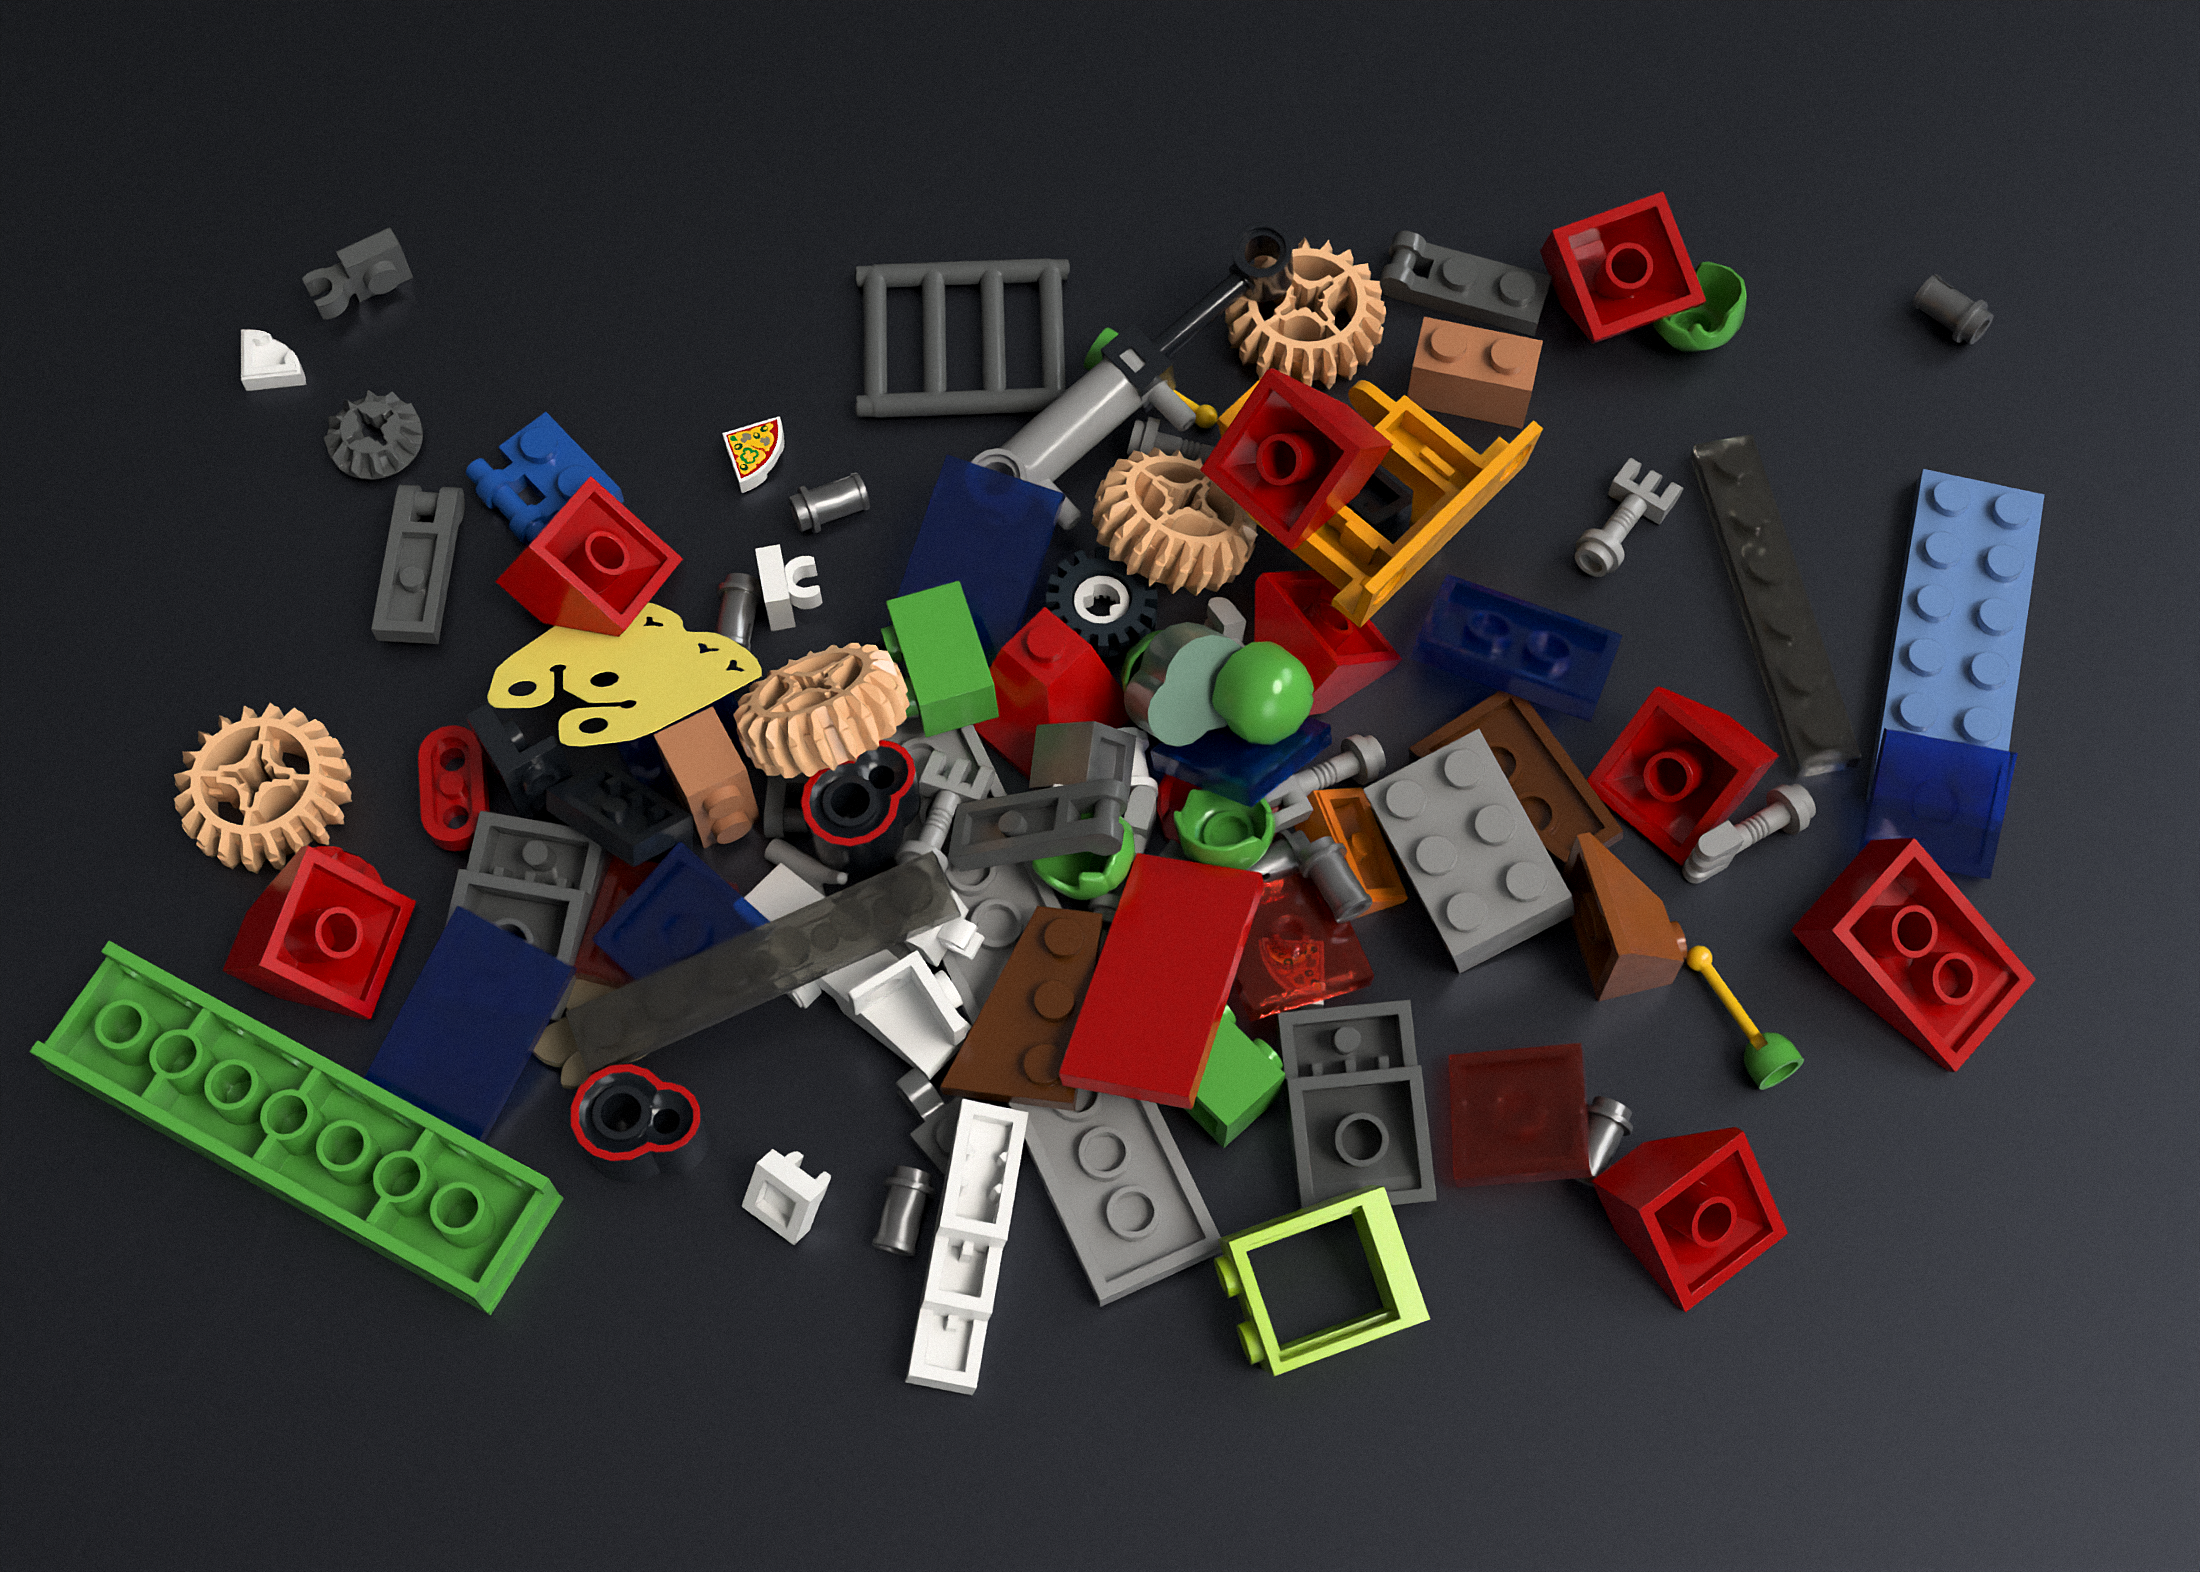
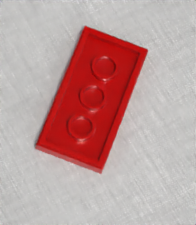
[1059,853,1264,1110]

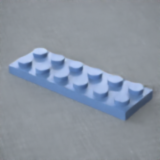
[1865,469,2044,830]

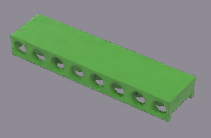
[30,941,564,1315]

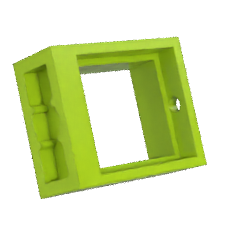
[1214,1185,1430,1376]

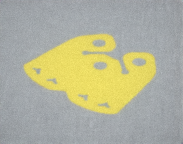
[487,602,762,747]

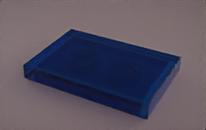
[886,455,1065,667]
[1410,574,1623,722]
[364,905,577,1143]

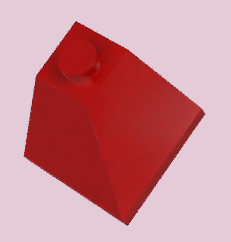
[1540,191,1706,344]
[1200,368,1393,550]
[495,476,683,637]
[1255,570,1402,715]
[973,607,1132,781]
[1587,686,1779,866]
[222,845,416,1020]
[1592,1127,1788,1312]

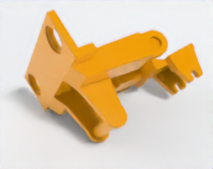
[1216,380,1543,628]

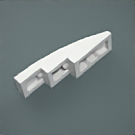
[735,863,972,1080]
[905,1099,1029,1395]

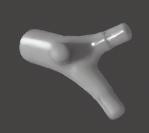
[764,837,849,897]

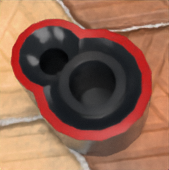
[801,740,921,874]
[571,1064,710,1183]

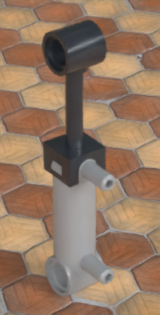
[966,221,1294,530]

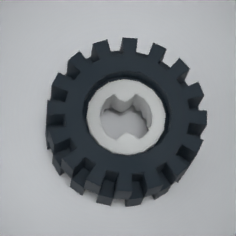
[1046,546,1158,668]

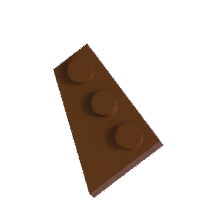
[1408,682,1623,869]
[940,906,1104,1111]

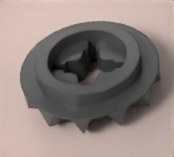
[323,390,423,479]

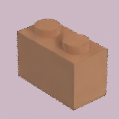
[1407,317,1543,429]
[654,706,761,848]

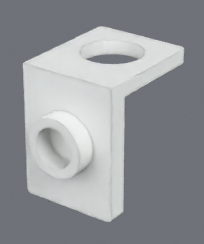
[848,950,966,1047]

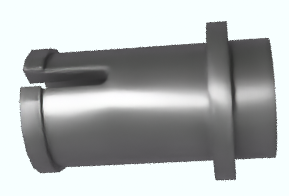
[1912,274,1994,344]
[788,472,870,533]
[714,573,764,652]
[1247,830,1310,890]
[1298,836,1373,923]
[1563,1096,1633,1187]
[872,1166,936,1257]

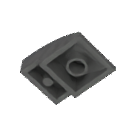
[429,811,613,1021]
[1274,1000,1437,1209]

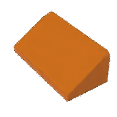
[1294,787,1408,923]

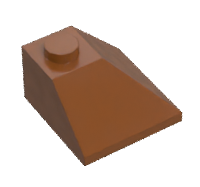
[1561,832,1687,1002]

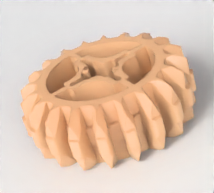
[1225,237,1386,390]
[1091,447,1257,596]
[733,643,910,778]
[173,703,352,874]

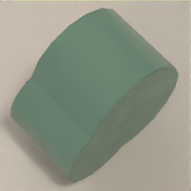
[1124,622,1243,747]

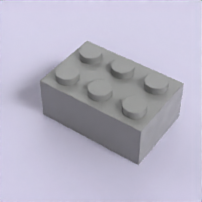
[1363,729,1575,974]

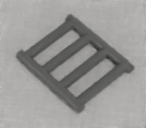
[854,258,1070,418]

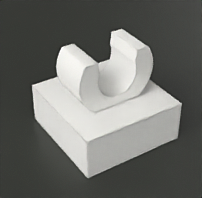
[755,544,823,631]
[900,880,985,967]
[742,1149,831,1245]

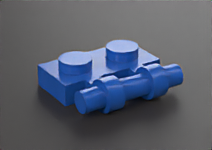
[466,412,624,544]

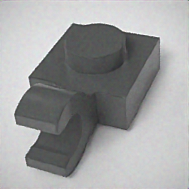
[302,227,413,319]
[895,1067,967,1180]

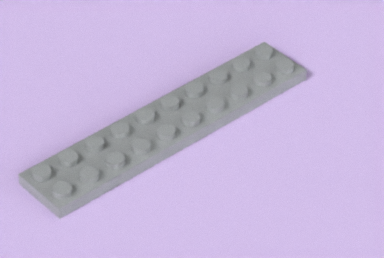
[882,715,1222,1307]

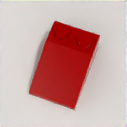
[1791,838,2036,1072]

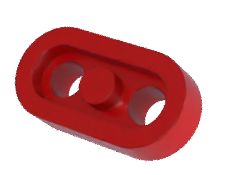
[418,725,490,851]

